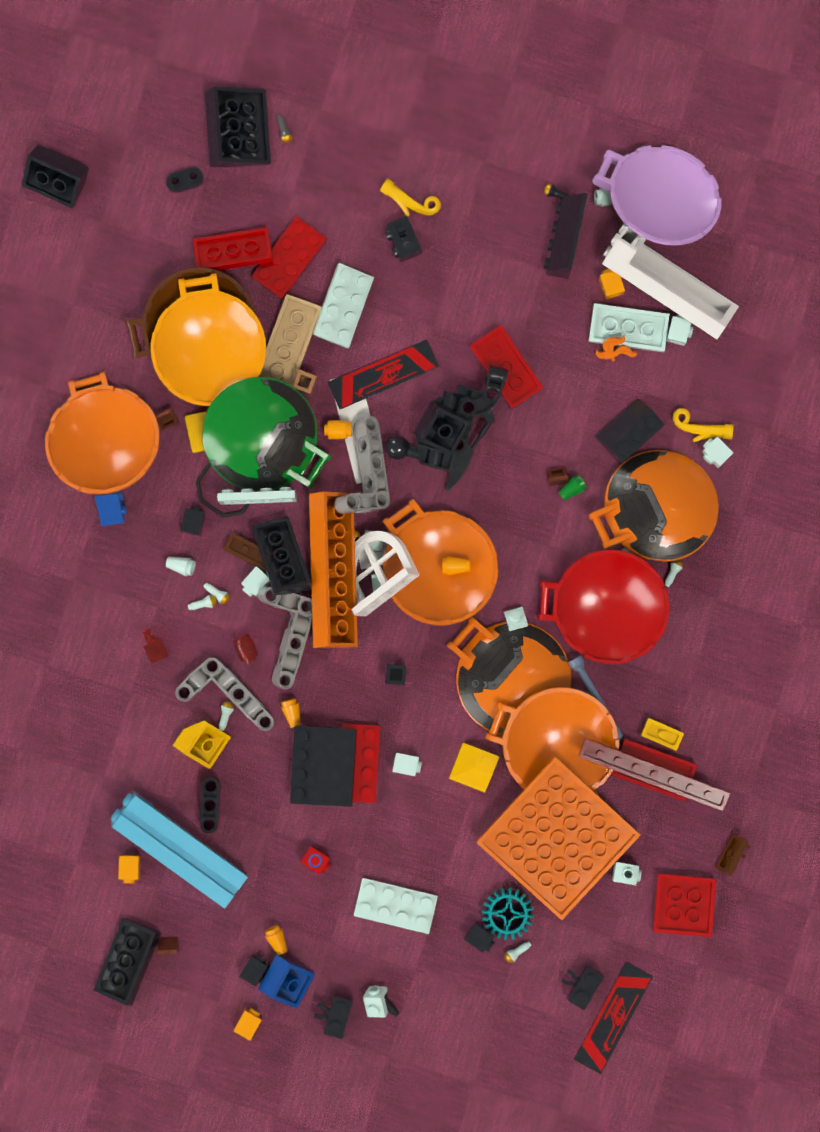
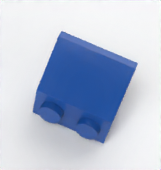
[258,954,315,1008]

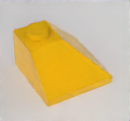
[173,721,231,769]
[449,743,499,792]

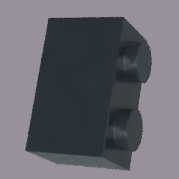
[384,216,422,262]
[561,965,604,1011]
[314,994,353,1039]

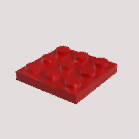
[653,874,716,937]

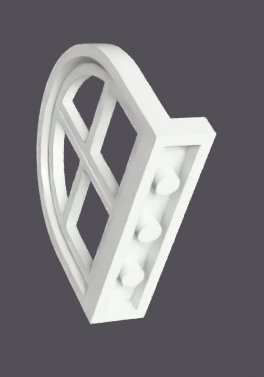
[351,531,419,616]

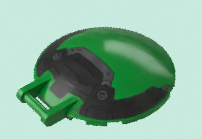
[202,377,332,491]

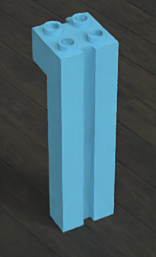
[111,791,248,909]

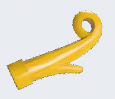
[380,178,441,216]
[673,408,734,442]

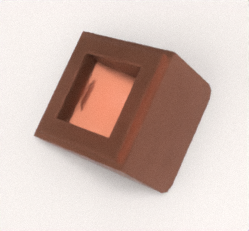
[158,937,179,954]

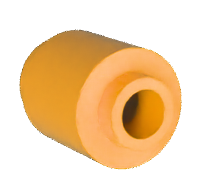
[324,420,352,440]

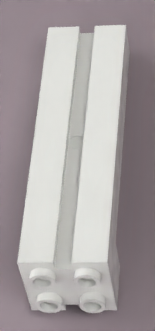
[602,223,739,339]

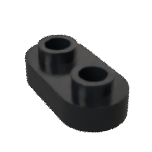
[166,167,204,193]

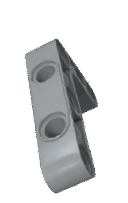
[334,416,390,514]
[258,586,312,689]
[175,657,275,731]

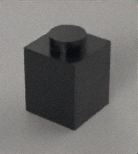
[180,506,206,536]
[385,664,406,686]
[464,922,495,953]
[239,954,269,987]

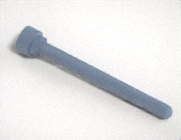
[568,655,623,739]

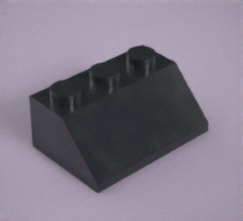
[21,145,89,209]
[595,399,665,465]

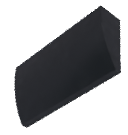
[252,516,311,595]
[93,918,161,1006]

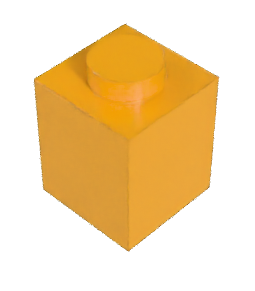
[599,269,625,300]
[118,855,141,883]
[234,1008,263,1040]

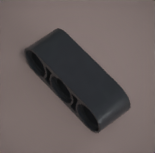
[200,777,221,834]

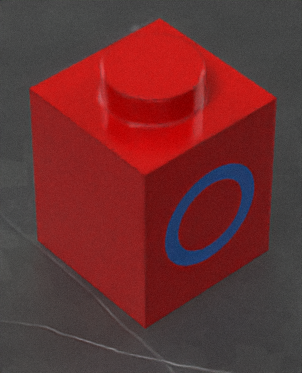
[300,845,331,875]

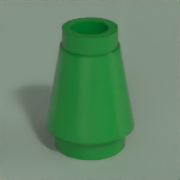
[558,475,588,501]

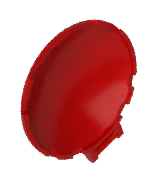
[538,549,670,664]

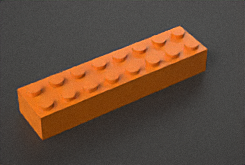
[309,492,358,648]

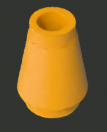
[442,556,471,575]
[280,698,301,728]
[265,925,288,955]

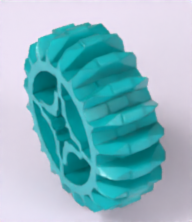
[482,887,534,940]

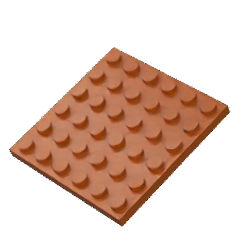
[476,756,640,920]

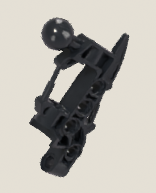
[386,365,508,491]

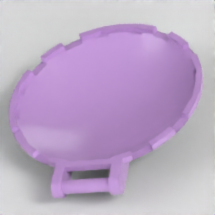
[592,145,721,245]

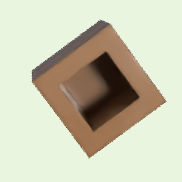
[293,370,318,397]

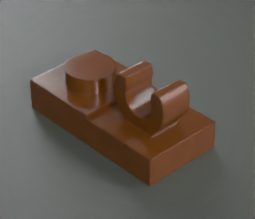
[715,834,751,876]

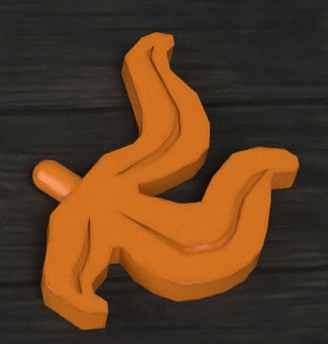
[596,335,637,362]

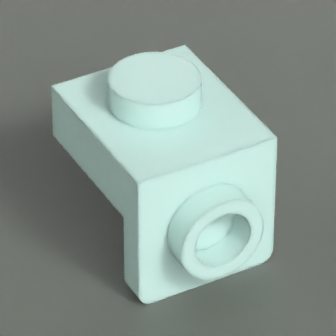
[363,985,388,1017]

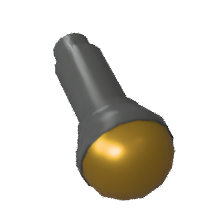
[277,115,293,143]

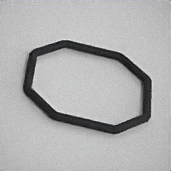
[196,462,259,517]

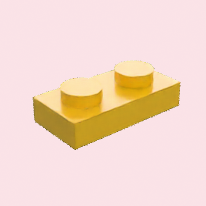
[640,718,684,751]

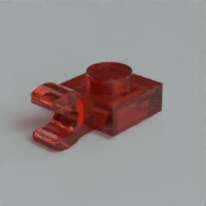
[143,629,169,664]

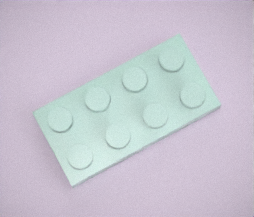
[312,263,374,349]
[589,303,670,353]
[217,487,297,505]
[354,878,438,934]

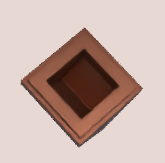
[155,407,179,430]
[547,467,568,486]

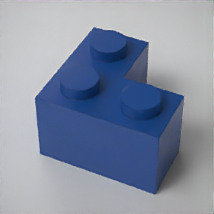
[95,490,127,526]

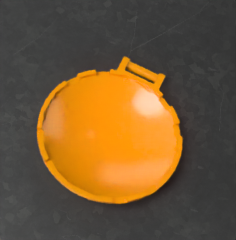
[151,273,266,406]

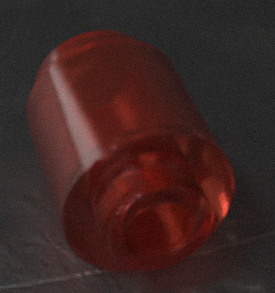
[234,634,259,664]

